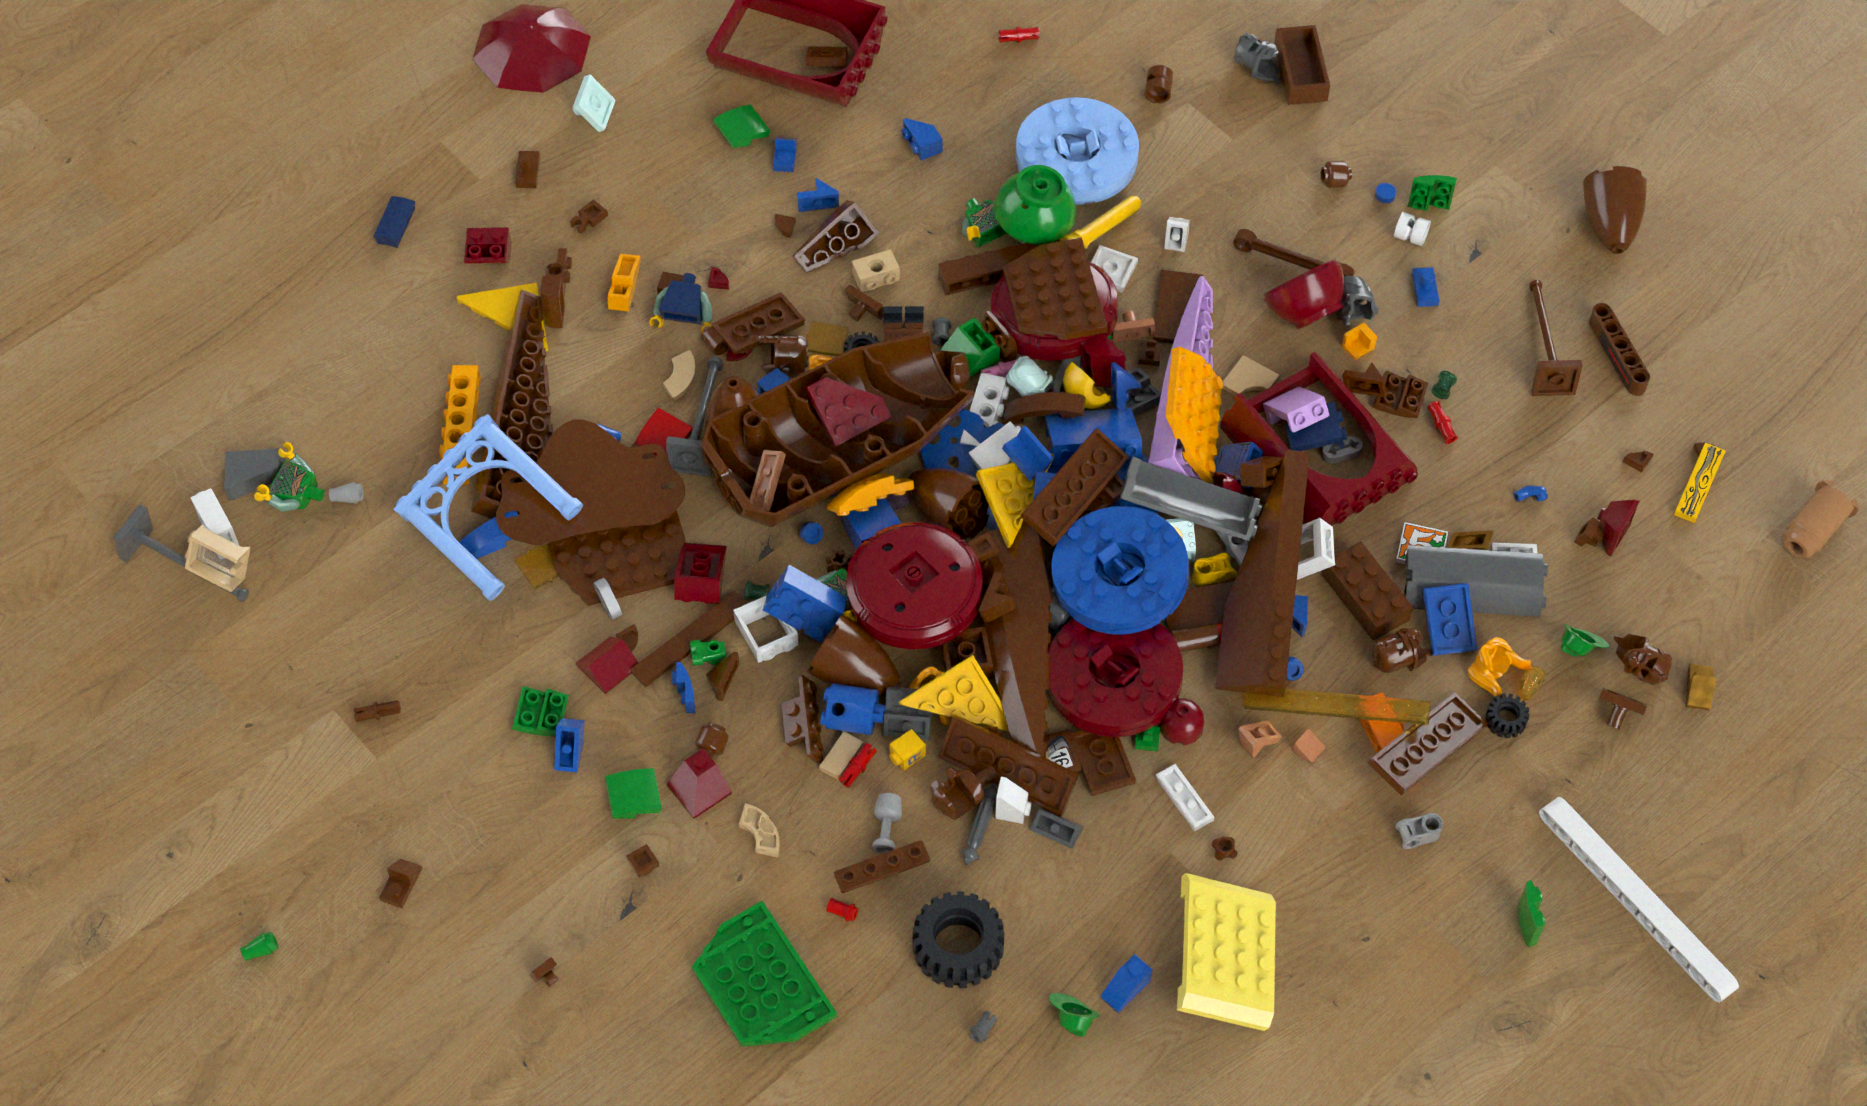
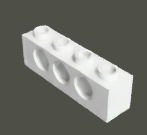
[960,373,1009,446]

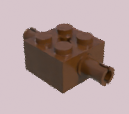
[940,627,993,680]

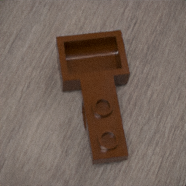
[540,248,572,328]

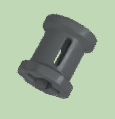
[932,318,951,346]

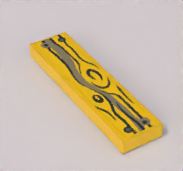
[1674,443,1726,523]

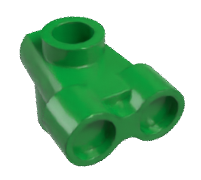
[690,640,726,666]

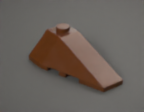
[793,200,879,272]

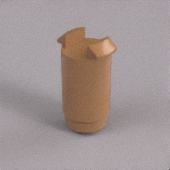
[1782,480,1859,558]

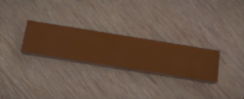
[630,591,748,688]

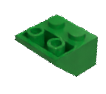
[940,317,1000,377]

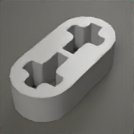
[1322,436,1362,464]
[593,578,622,620]

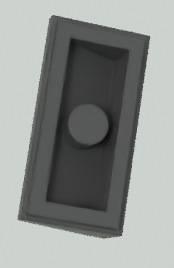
[1030,808,1084,849]

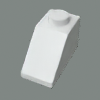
[1164,217,1190,252]
[996,777,1032,824]

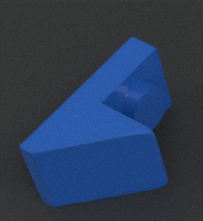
[773,137,798,172]
[797,178,839,212]
[1111,362,1142,411]

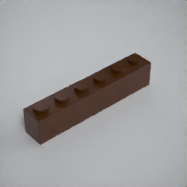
[939,239,1060,295]

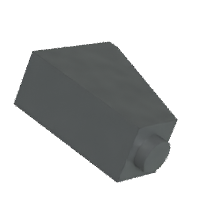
[224,448,286,500]

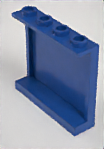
[1045,408,1142,466]

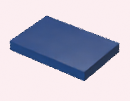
[1422,583,1478,656]

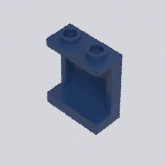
[1285,402,1347,451]

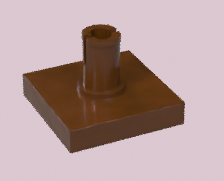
[1599,687,1647,729]

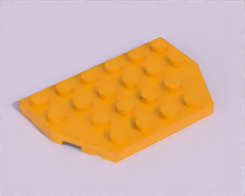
[1165,346,1223,483]

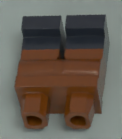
[883,306,924,341]

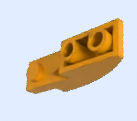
[827,473,914,516]

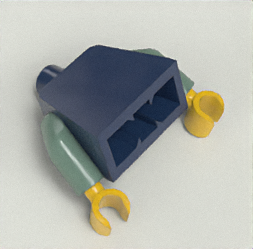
[649,273,712,334]

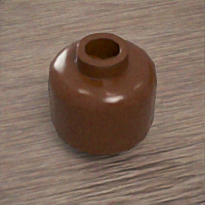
[1320,161,1352,188]
[695,722,729,758]

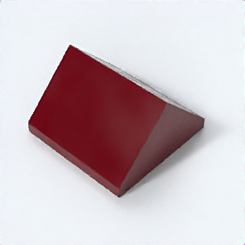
[576,636,638,694]

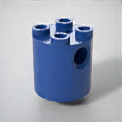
[820,683,886,736]

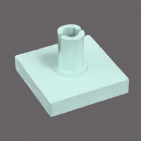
[573,75,616,132]

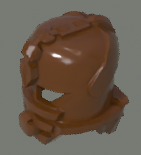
[750,335,808,375]
[1372,628,1431,673]
[1613,633,1672,685]

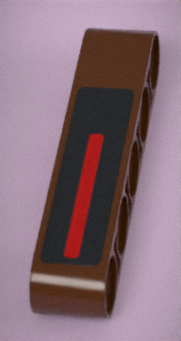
[1589,303,1650,396]

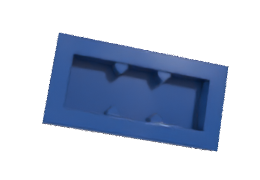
[1412,267,1439,307]

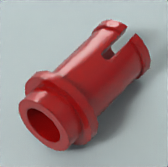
[826,898,859,922]

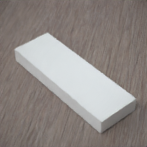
[1155,764,1214,832]

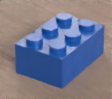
[763,565,847,642]

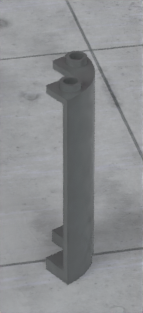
[1120,457,1262,541]
[1403,545,1548,617]

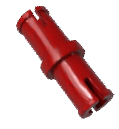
[998,27,1039,43]
[1427,401,1458,444]
[838,743,877,788]

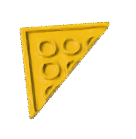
[457,283,549,351]
[976,453,1054,548]
[898,655,1009,732]

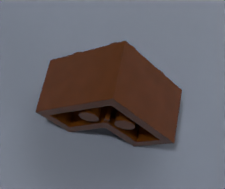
[1239,456,1284,504]

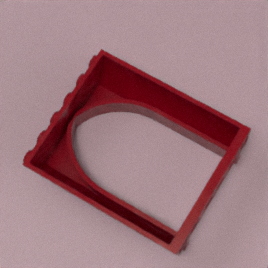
[706,0,888,107]
[1219,352,1418,526]

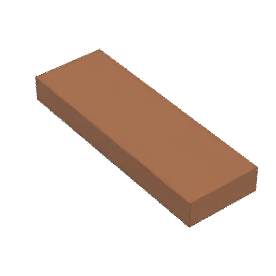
[749,450,786,512]

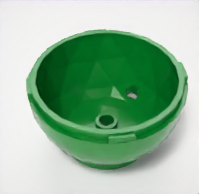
[993,165,1076,246]

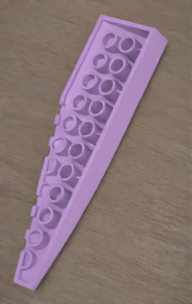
[1148,276,1213,481]

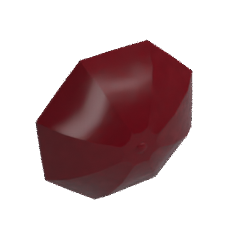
[473,4,591,93]

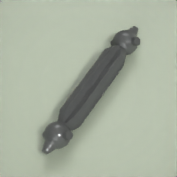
[961,783,997,866]

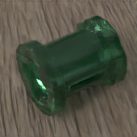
[1431,371,1457,399]
[744,580,771,601]

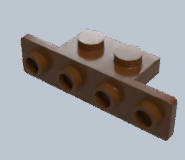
[781,675,824,764]
[834,840,930,893]

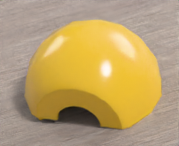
[1063,362,1111,409]

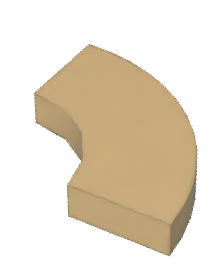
[663,350,696,402]
[739,803,780,858]

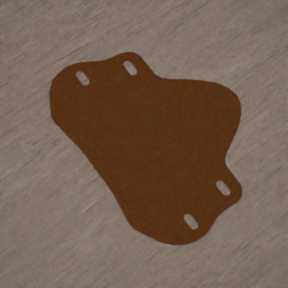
[496,419,685,546]

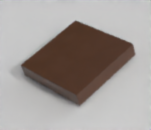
[806,46,848,67]

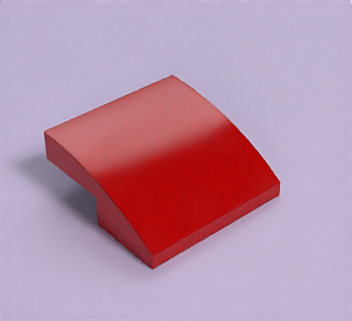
[634,407,693,459]

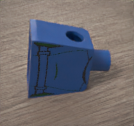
[1214,442,1263,489]

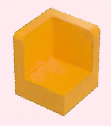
[1342,323,1377,360]

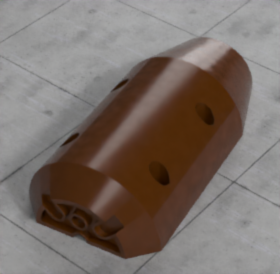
[701,332,974,527]

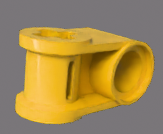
[1192,553,1237,587]

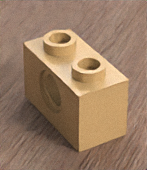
[852,249,900,292]

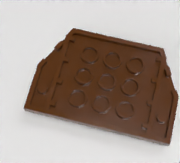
[1003,237,1108,340]
[548,510,686,606]

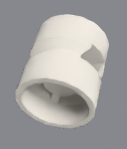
[1394,212,1431,246]

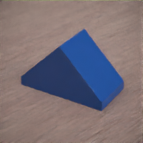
[1292,595,1308,637]

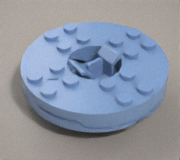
[1016,97,1139,205]

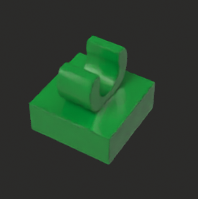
[1135,726,1160,752]

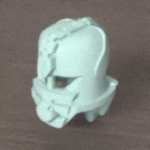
[1006,356,1054,417]

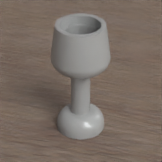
[872,793,902,854]

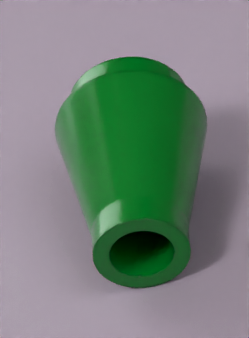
[240,931,279,961]

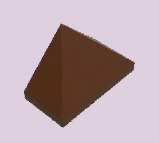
[706,652,739,701]

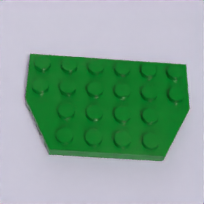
[692,901,838,1047]

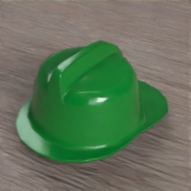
[1561,624,1609,657]
[1048,993,1100,1037]

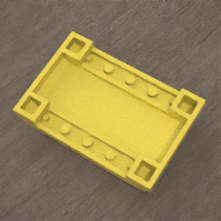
[1177,873,1276,1031]

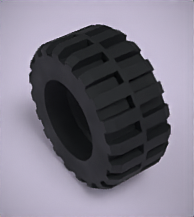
[913,891,1005,988]

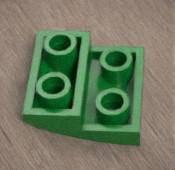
[713,104,771,148]
[1407,175,1457,211]
[511,686,569,736]
[605,768,662,819]
[1518,880,1545,947]

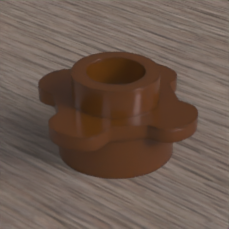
[1212,837,1238,861]

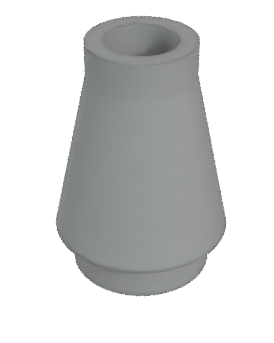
[329,482,364,504]

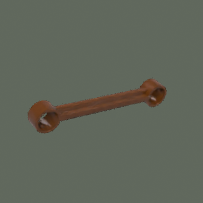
[1233,229,1355,277]

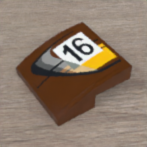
[1044,729,1082,773]

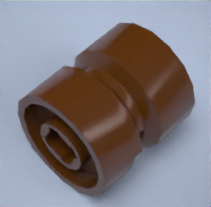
[1145,65,1173,104]

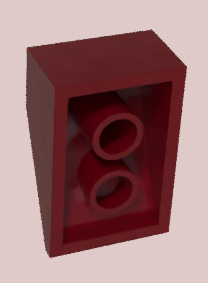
[674,543,727,604]

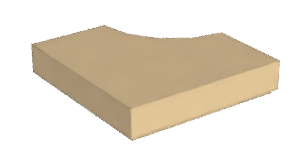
[1222,355,1280,396]

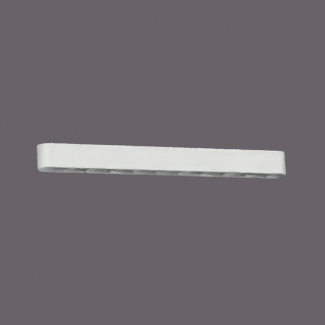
[1539,797,1739,1003]

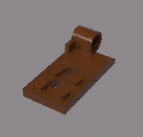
[702,292,805,355]

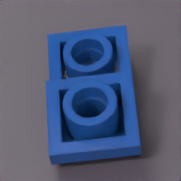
[672,662,696,713]

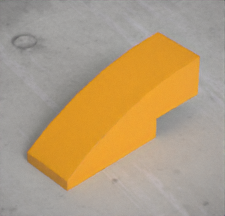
[608,254,641,311]

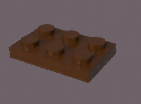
[1069,730,1136,796]

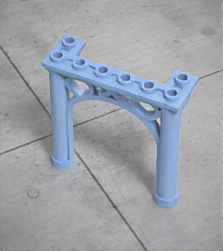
[393,414,583,601]

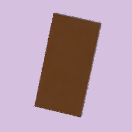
[1153,270,1203,343]

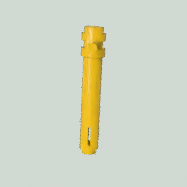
[1060,196,1141,249]

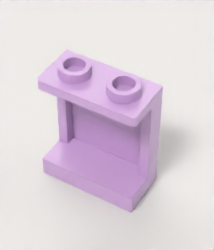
[1263,387,1329,433]

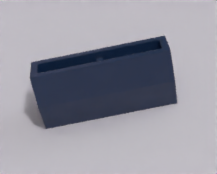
[373,196,415,248]

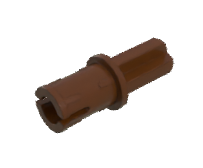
[354,700,401,722]

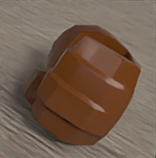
[934,351,970,391]
[930,765,998,820]

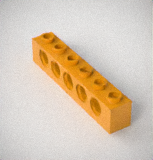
[439,365,481,485]

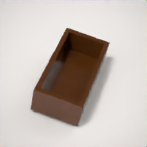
[1274,25,1330,105]
[1321,541,1413,640]

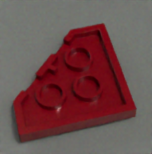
[805,378,892,447]

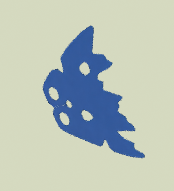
[921,409,1005,478]

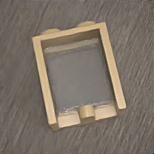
[185,524,251,592]

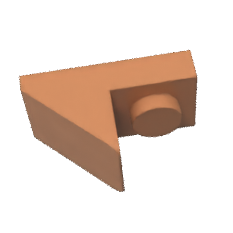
[1239,720,1282,758]

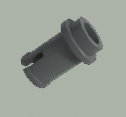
[969,1011,997,1043]

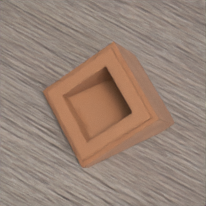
[1293,728,1325,764]

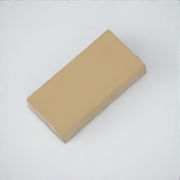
[819,731,863,780]

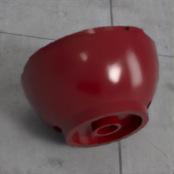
[1263,259,1344,330]

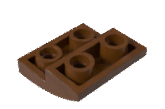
[982,310,1017,363]
[1373,370,1428,418]

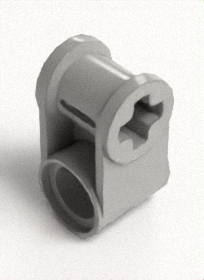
[1395,813,1443,849]

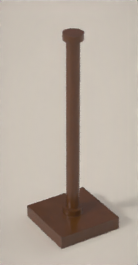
[1529,280,1583,396]

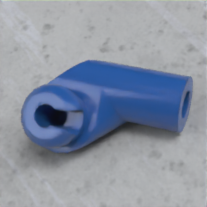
[1513,485,1548,502]

